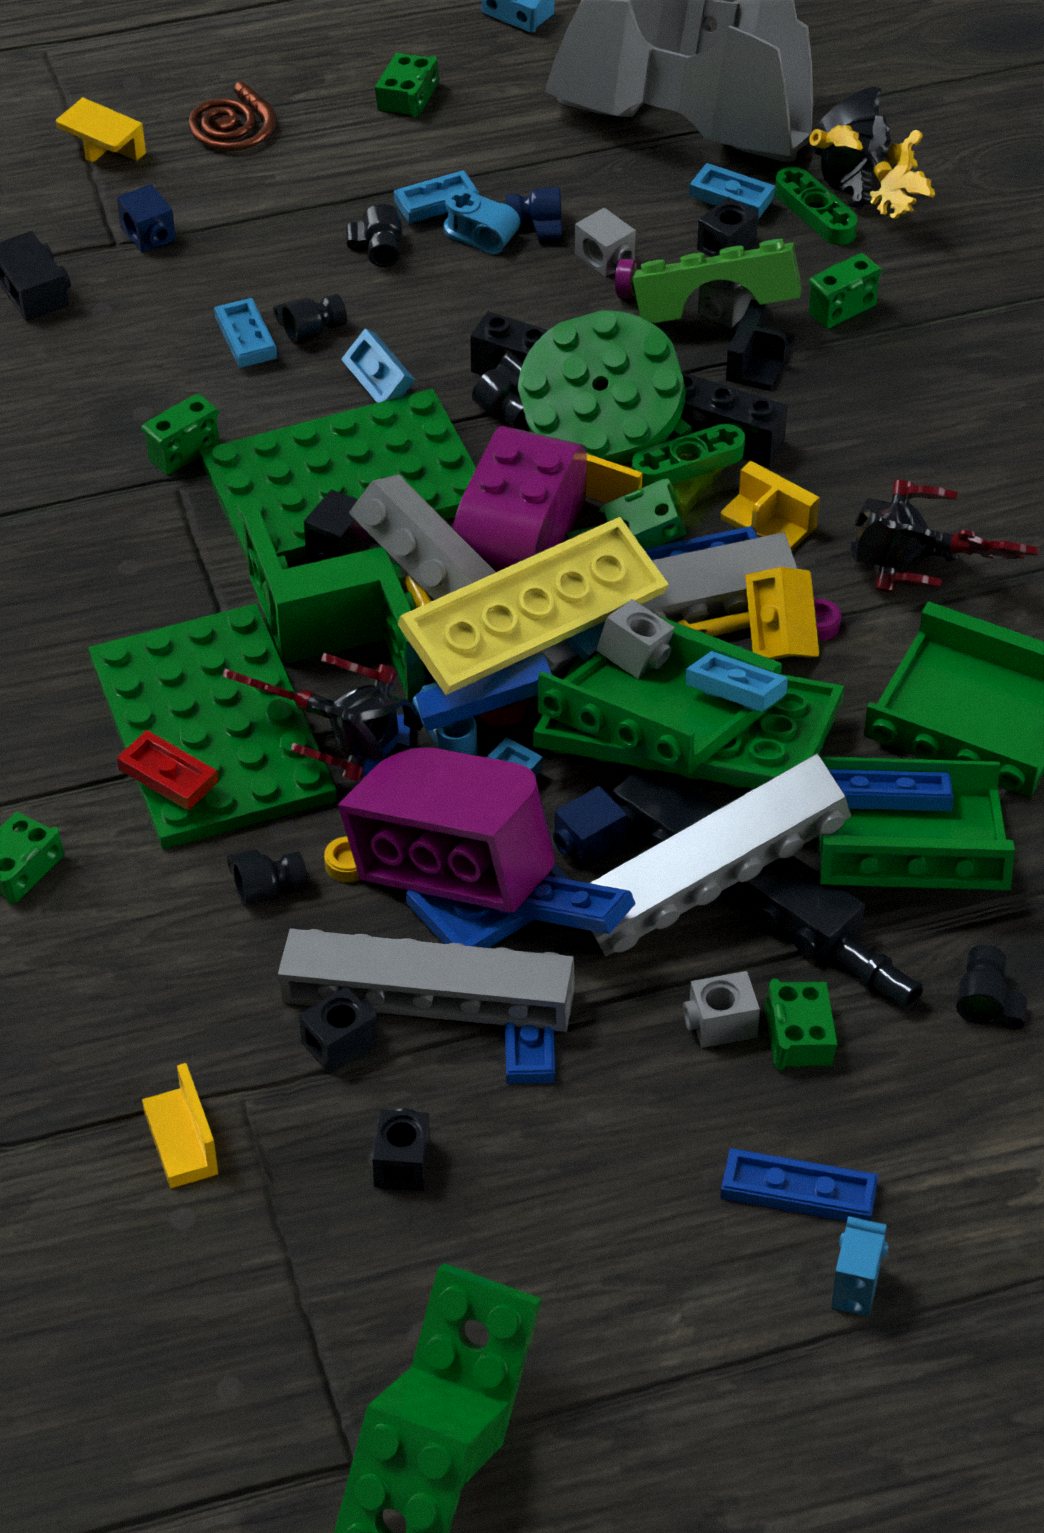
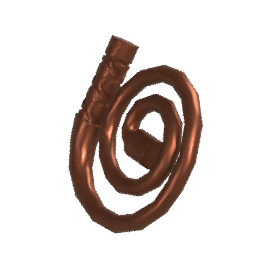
[188,81,276,151]

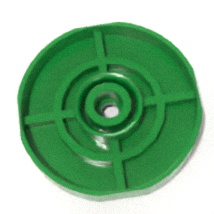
[518,310,686,465]

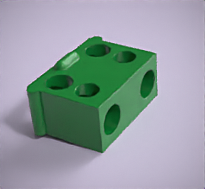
[374,53,440,118]
[808,253,883,329]
[141,394,220,476]
[599,479,687,549]
[0,811,65,904]
[764,978,837,1071]

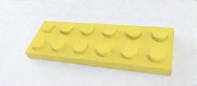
[398,517,669,695]

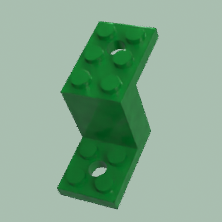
[243,510,431,702]
[334,1263,542,1533]

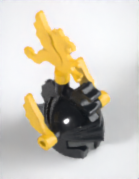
[809,86,935,219]

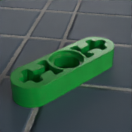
[775,167,858,245]
[632,424,745,488]

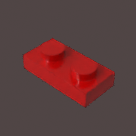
[117,730,218,811]

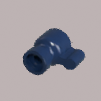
[506,187,562,242]

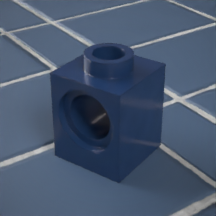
[117,184,176,253]
[553,786,627,869]

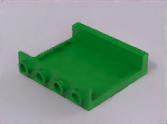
[863,601,1044,797]
[538,615,782,775]
[817,756,1015,890]

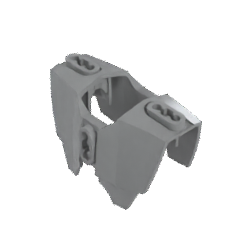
[545,0,813,161]

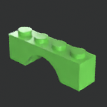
[632,239,802,323]

